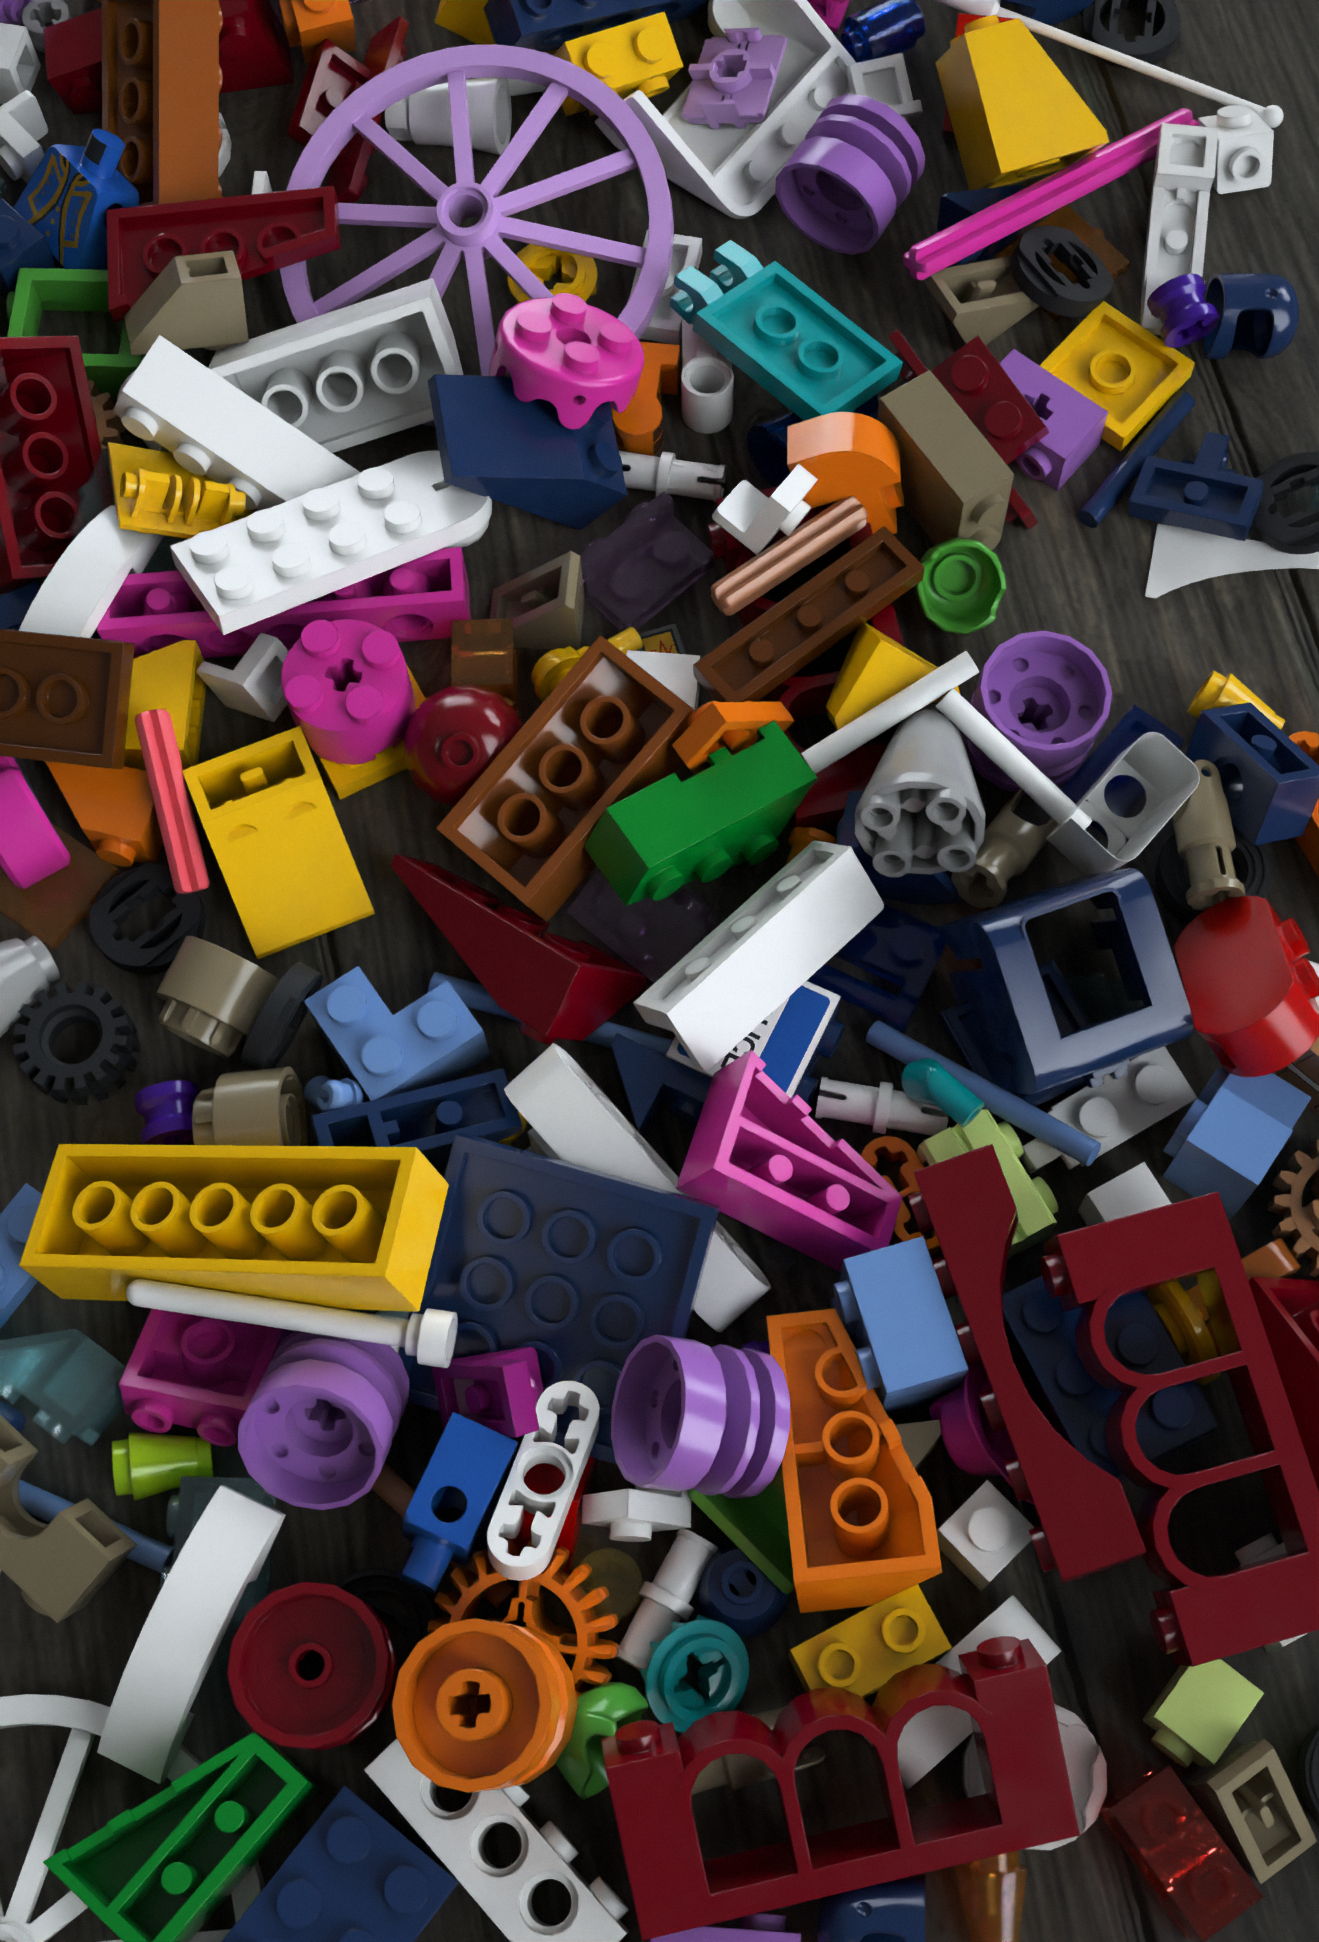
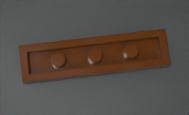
[693,526,925,702]

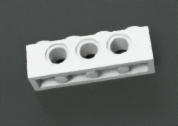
[364,1738,630,1942]

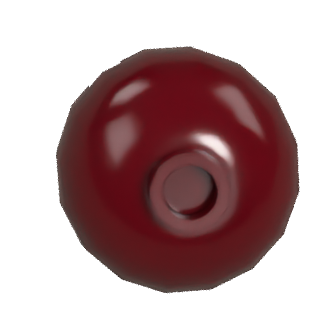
[403,684,523,807]

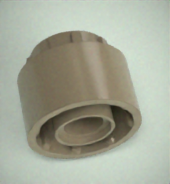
[156,936,280,1059]
[192,1067,310,1146]

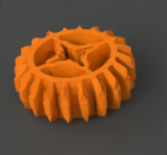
[427,1540,619,1713]

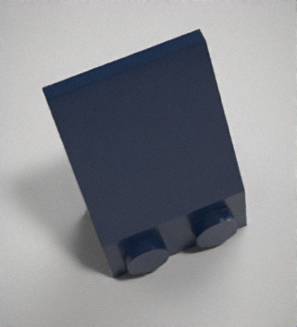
[427,374,627,530]

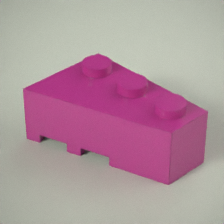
[676,1050,902,1272]

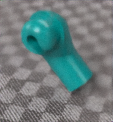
[902,1058,985,1128]

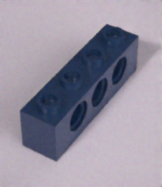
[483,0,708,52]

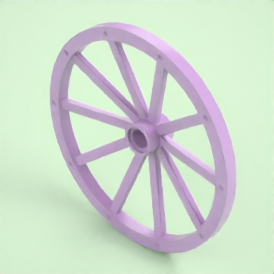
[280,44,674,426]

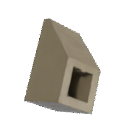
[124,250,249,356]

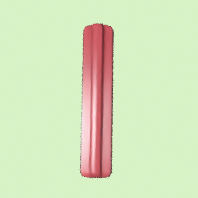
[134,709,210,894]

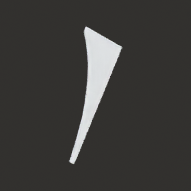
[1145,524,1319,599]

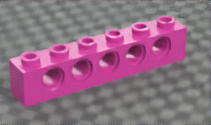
[97,547,472,659]

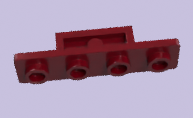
[287,16,409,203]
[888,329,1049,530]

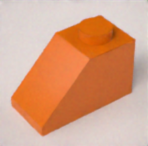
[45,761,163,867]

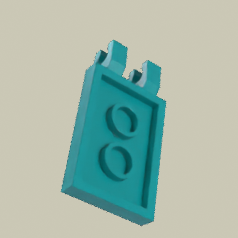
[669,240,903,421]

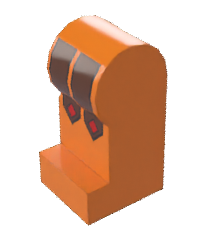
[612,341,681,456]

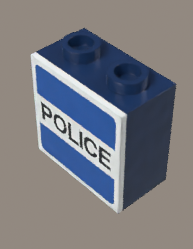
[666,981,846,1105]

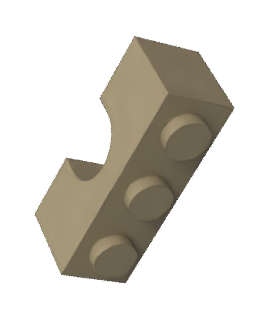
[0,1415,137,1623]

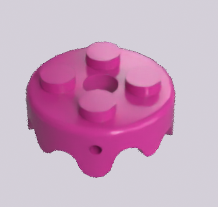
[489,293,644,429]

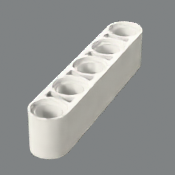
[504,1043,771,1332]

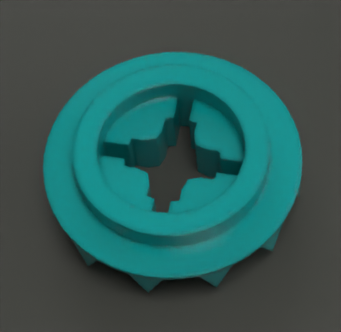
[640,1614,749,1733]

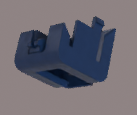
[936,868,1194,1095]

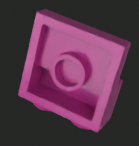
[119,1309,290,1447]

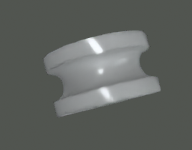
[21,0,71,52]

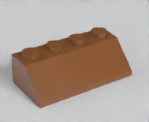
[102,0,223,206]
[436,635,694,922]

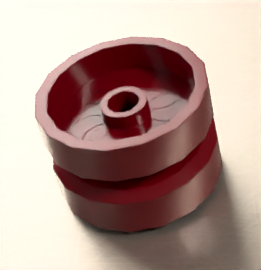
[227,1582,399,1750]

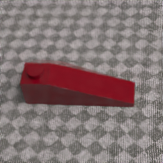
[390,854,648,1045]

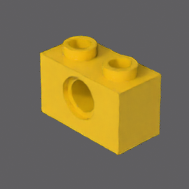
[788,1584,952,1699]

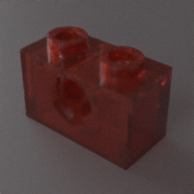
[1099,1765,1263,1942]

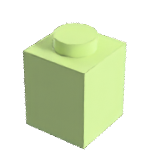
[1142,1659,1264,1768]

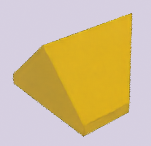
[826,623,960,730]

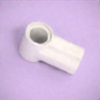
[681,319,734,434]

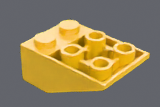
[182,726,375,959]

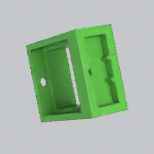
[7,268,146,400]

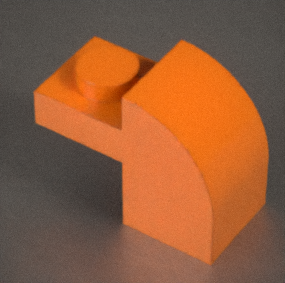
[787,412,904,534]

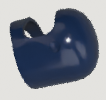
[1202,273,1299,359]
[817,1874,926,1942]

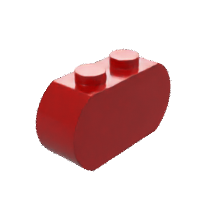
[1174,896,1319,1077]

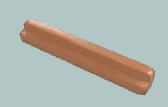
[710,496,868,616]

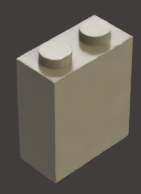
[877,370,1014,550]

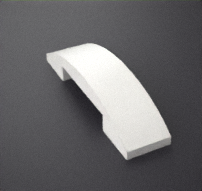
[1140,123,1219,335]
[18,505,164,638]
[97,1485,286,1784]

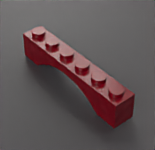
[908,1144,1147,1584]

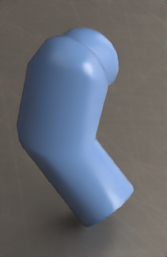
[304,1075,365,1113]

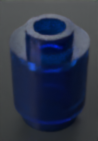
[841,0,925,63]

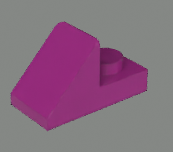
[431,1347,544,1437]

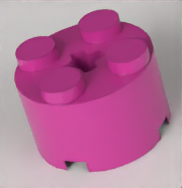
[281,619,416,764]

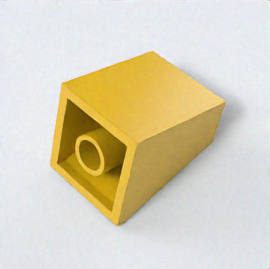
[935,15,1109,190]

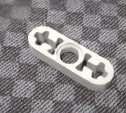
[487,1381,599,1581]

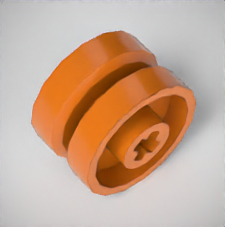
[392,1618,578,1793]

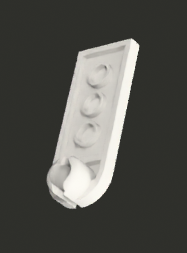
[170,451,492,635]

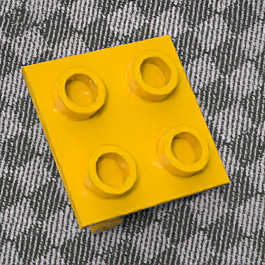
[107,442,246,539]

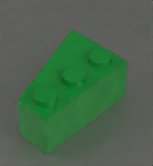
[584,720,818,906]
[43,1731,320,1942]

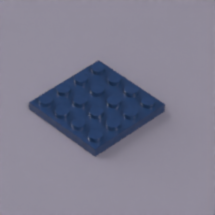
[399,1132,720,1464]

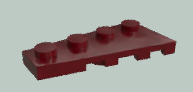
[106,186,341,322]

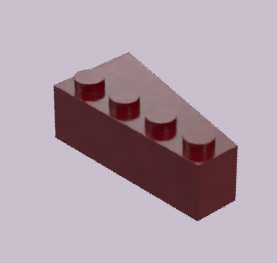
[43,0,294,115]

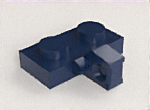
[1129,431,1264,541]

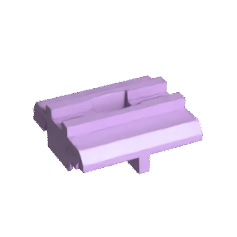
[681,28,788,129]

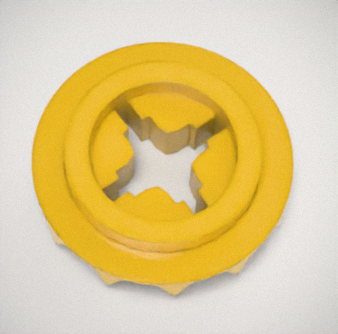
[508,244,598,304]

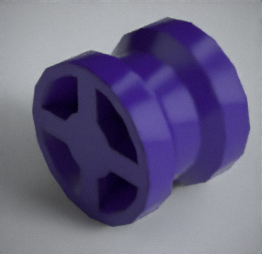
[1147,273,1220,348]
[134,1080,200,1145]

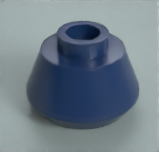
[695,1540,789,1637]

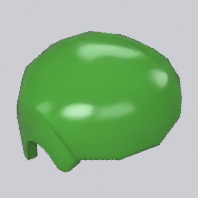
[913,537,1006,635]
[556,1682,649,1800]

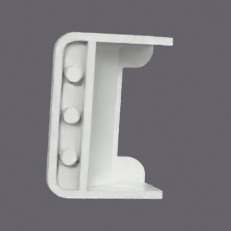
[594,0,856,219]

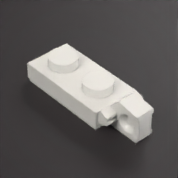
[1020,1046,1197,1174]

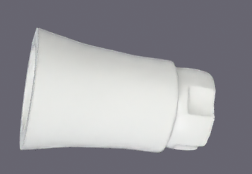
[385,77,512,155]

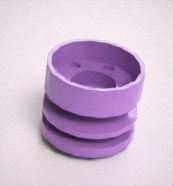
[775,94,925,255]
[961,630,1112,795]
[238,1331,409,1510]
[611,1334,790,1499]

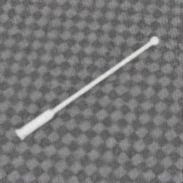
[934,0,1284,128]

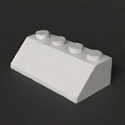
[208,278,464,453]

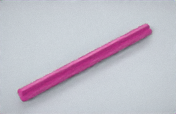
[903,108,1199,280]

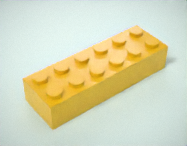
[19,1144,449,1312]

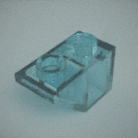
[0,1328,126,1446]

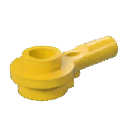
[531,627,643,703]

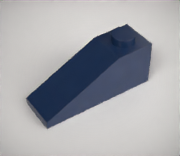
[311,1068,523,1170]

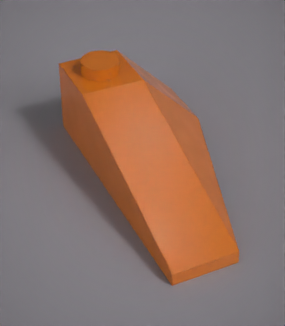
[766,1308,942,1613]

